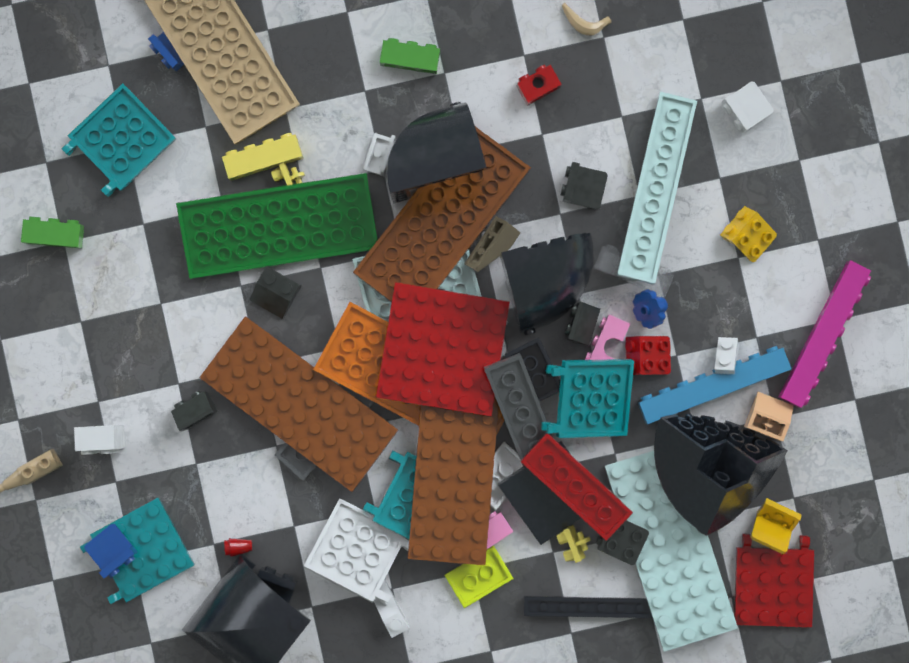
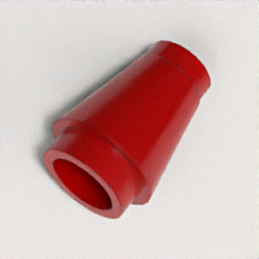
[224,538,252,557]

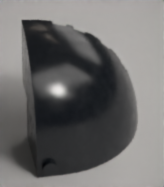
[500,233,594,335]
[654,414,788,536]

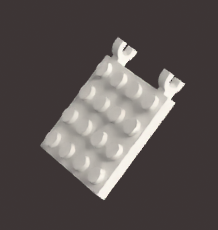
[304,498,409,605]

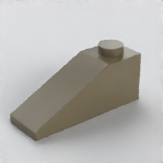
[464,216,521,272]

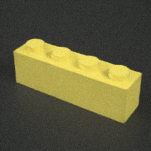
[222,133,304,181]

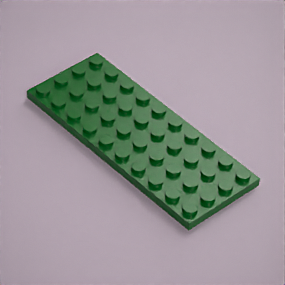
[176,173,378,279]

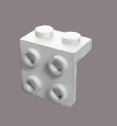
[722,82,774,133]
[363,133,396,177]

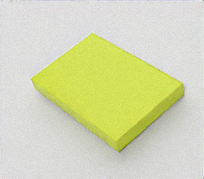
[444,545,514,608]

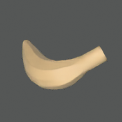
[562,3,611,36]

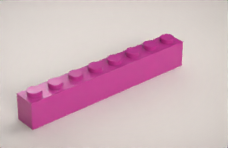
[778,260,871,408]

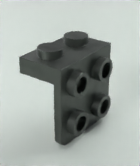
[560,162,608,209]
[596,520,649,565]

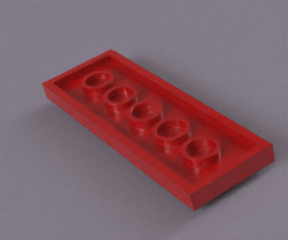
[521,433,633,541]

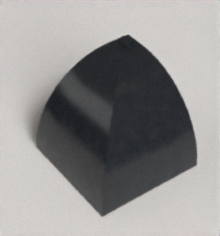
[387,102,487,204]
[182,554,311,663]

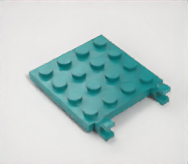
[61,83,176,197]
[541,359,634,438]
[363,451,416,539]
[80,497,195,604]

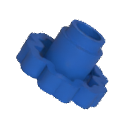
[632,289,668,329]

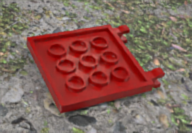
[734,534,814,627]

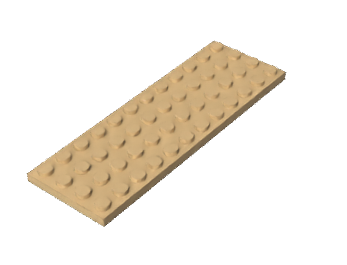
[144,0,300,145]

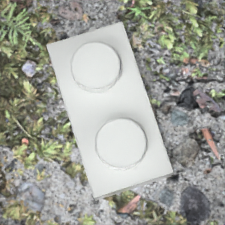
[715,337,738,374]

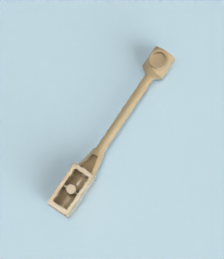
[0,449,63,493]

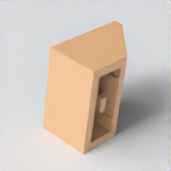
[744,391,794,442]

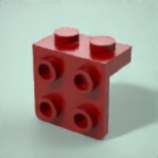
[625,336,671,375]

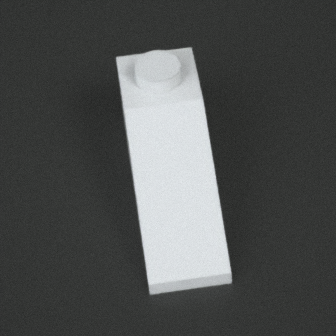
[374,579,409,638]

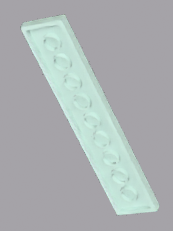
[617,92,697,285]

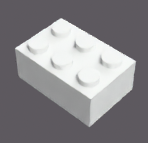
[74,425,125,455]

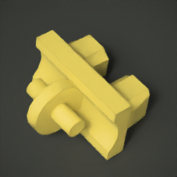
[271,162,305,186]
[557,525,591,563]

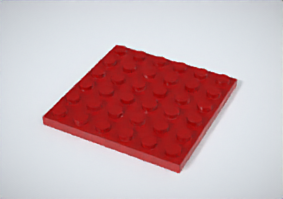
[376,282,510,417]

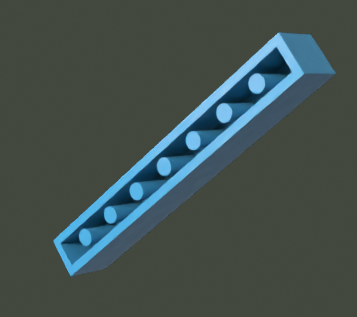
[638,346,791,424]

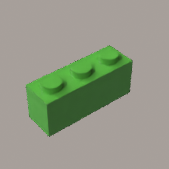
[380,38,440,74]
[21,216,84,249]

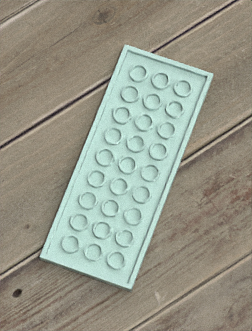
[604,451,738,652]

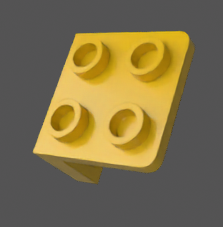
[720,206,777,262]
[750,498,801,554]

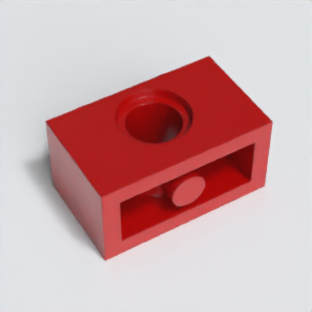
[516,64,562,106]

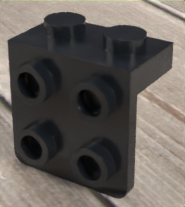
[257,566,298,603]

